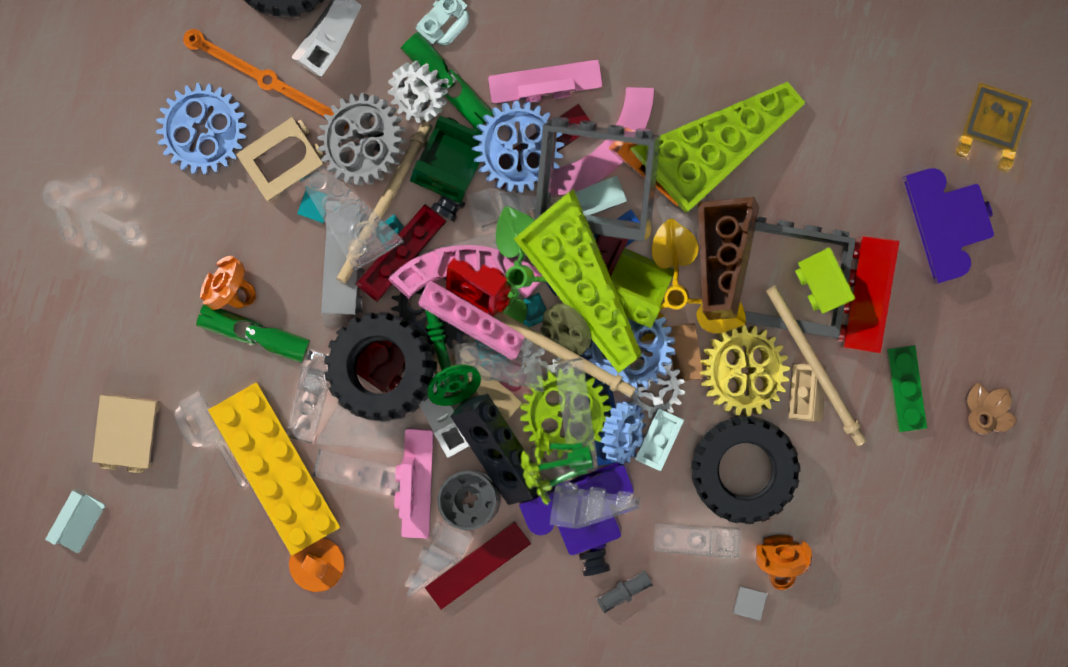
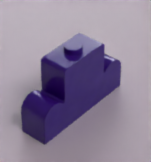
[902,168,994,284]
[519,462,634,555]

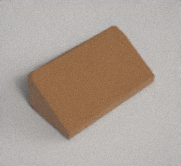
[668,323,704,381]

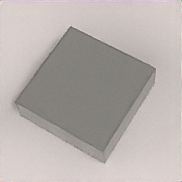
[733,586,767,621]

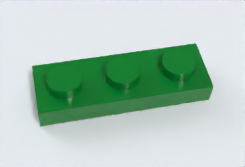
[886,345,927,432]

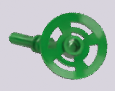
[421,293,481,406]

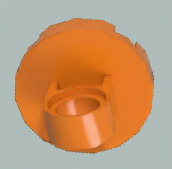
[200,256,256,310]
[756,535,812,590]
[289,537,345,592]

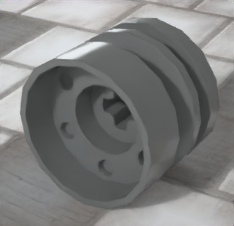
[437,469,501,530]

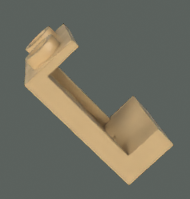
[236,117,325,202]

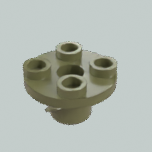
[540,303,591,355]

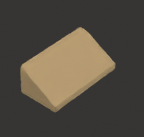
[789,363,827,421]

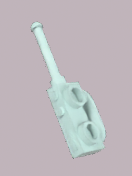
[415,0,470,46]

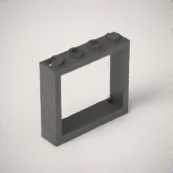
[534,117,661,241]
[745,217,856,338]

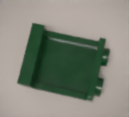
[410,115,482,204]

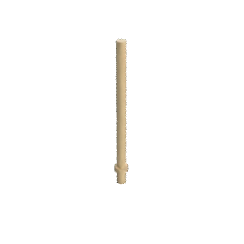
[336,121,433,284]
[766,286,866,446]
[494,311,636,398]

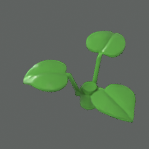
[496,206,562,324]

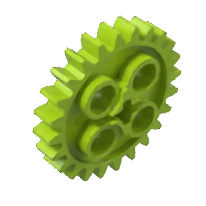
[520,367,611,459]

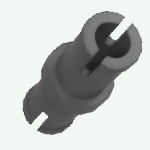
[596,570,653,614]

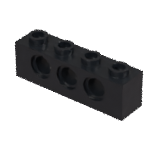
[450,393,544,505]

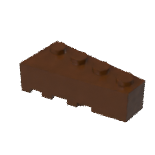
[698,197,759,320]

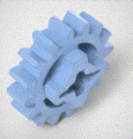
[601,402,646,464]

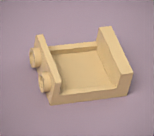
[92,394,160,473]

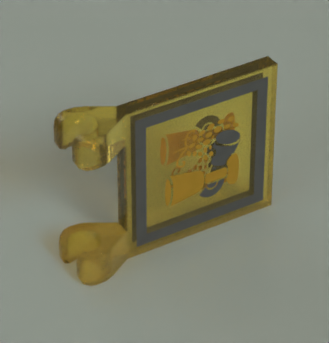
[955,82,1033,172]

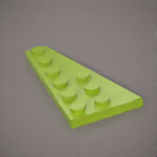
[630,82,806,213]
[514,189,642,373]

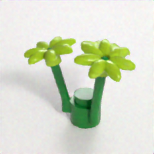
[521,428,594,505]

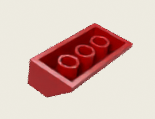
[838,236,900,353]

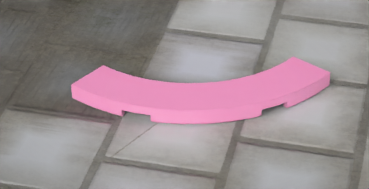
[551,87,654,197]
[388,245,543,299]

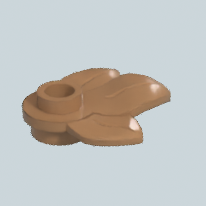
[967,383,1017,435]

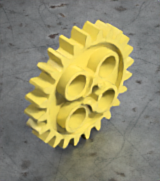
[700,325,790,416]

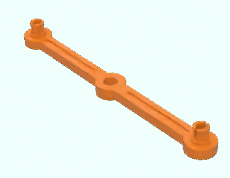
[183,29,350,130]

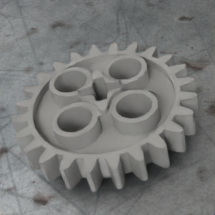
[317,93,407,186]

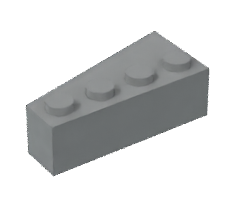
[321,204,368,327]

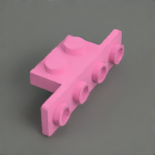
[488,60,602,104]
[419,281,525,360]
[394,428,434,539]

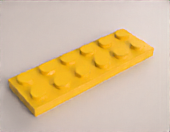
[208,382,340,556]

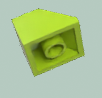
[795,247,855,314]

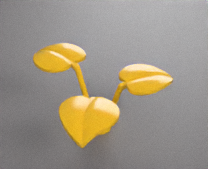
[641,218,746,342]

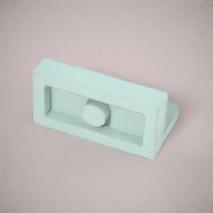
[575,176,628,216]
[635,408,684,471]
[45,489,105,553]

